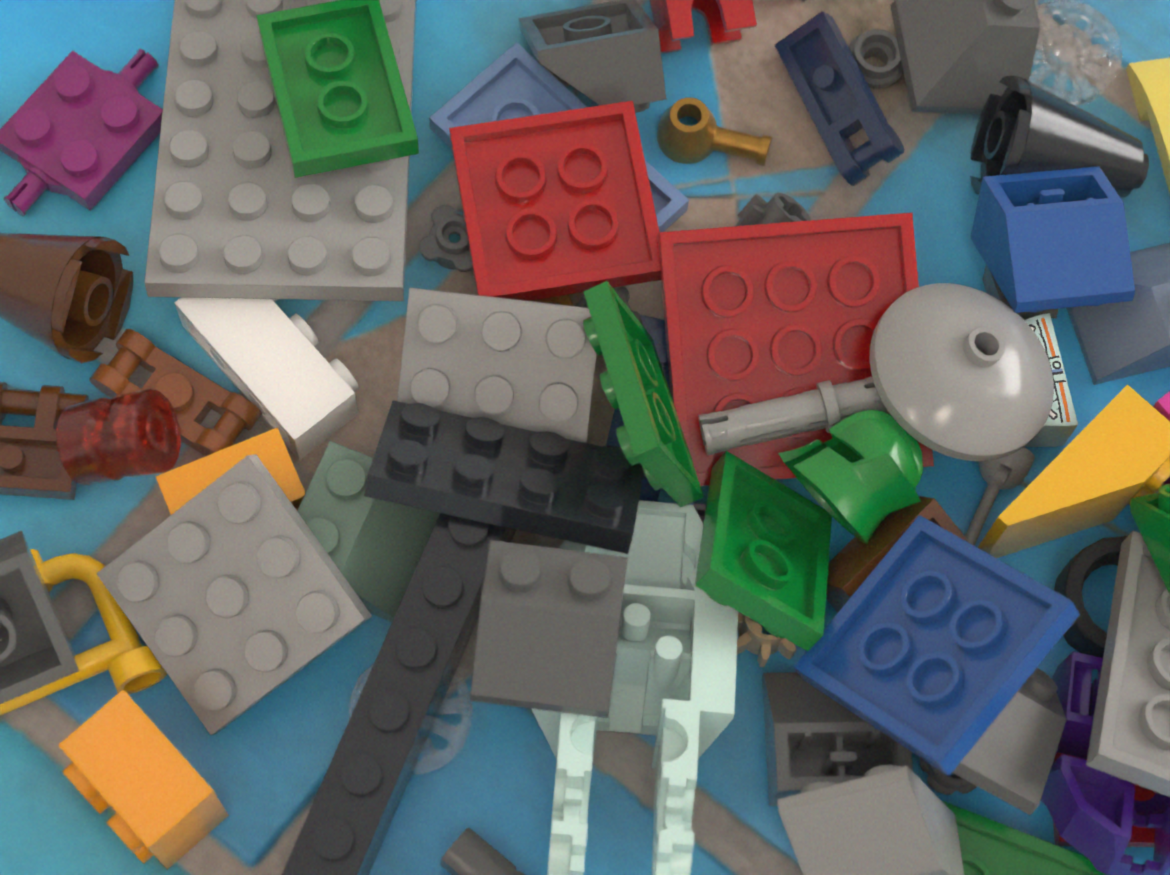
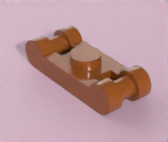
[90,329,262,456]

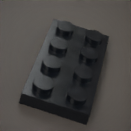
[364,400,644,554]

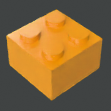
[58,690,229,870]

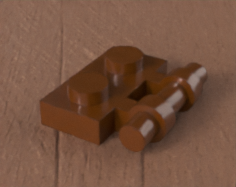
[0,382,89,500]

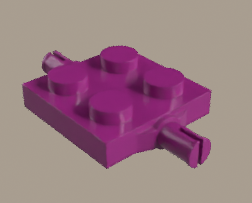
[0,49,163,216]

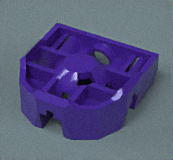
[1040,651,1170,875]

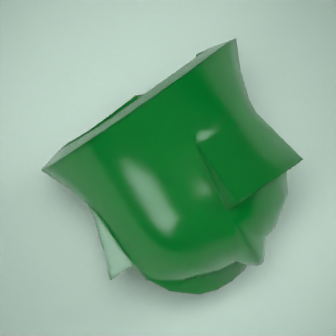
[778,410,923,544]

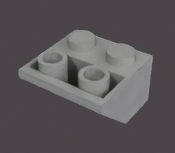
[777,765,964,875]

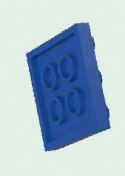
[793,515,1080,776]

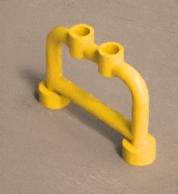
[0,549,167,716]

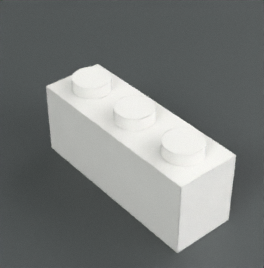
[174,297,359,460]

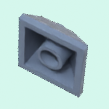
[1067,243,1170,385]

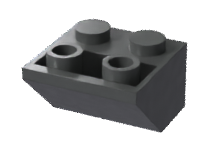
[762,672,913,806]

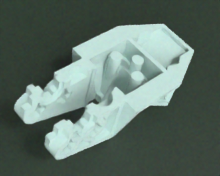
[532,500,738,875]

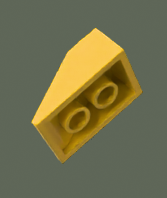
[977,384,1170,558]

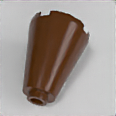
[0,233,134,363]

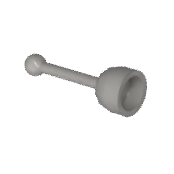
[965,447,1035,546]

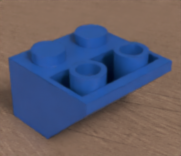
[970,166,1135,313]

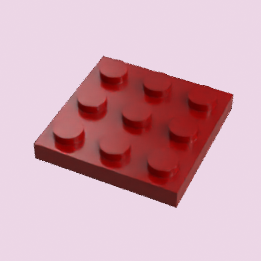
[449,101,661,301]

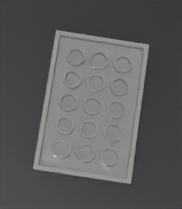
[145,0,416,301]

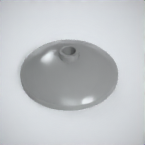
[870,283,1054,461]

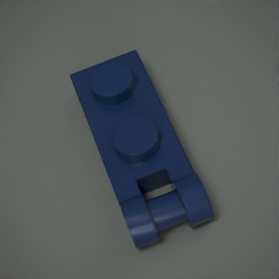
[775,11,905,186]

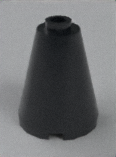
[970,75,1149,198]

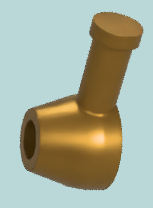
[657,97,772,166]

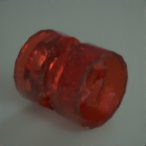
[56,389,181,485]

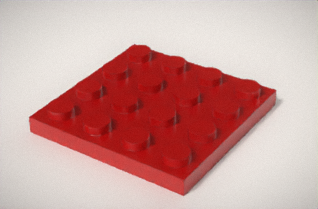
[657,212,934,486]

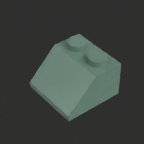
[297,441,440,622]

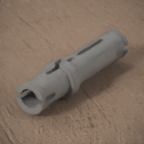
[698,377,890,456]

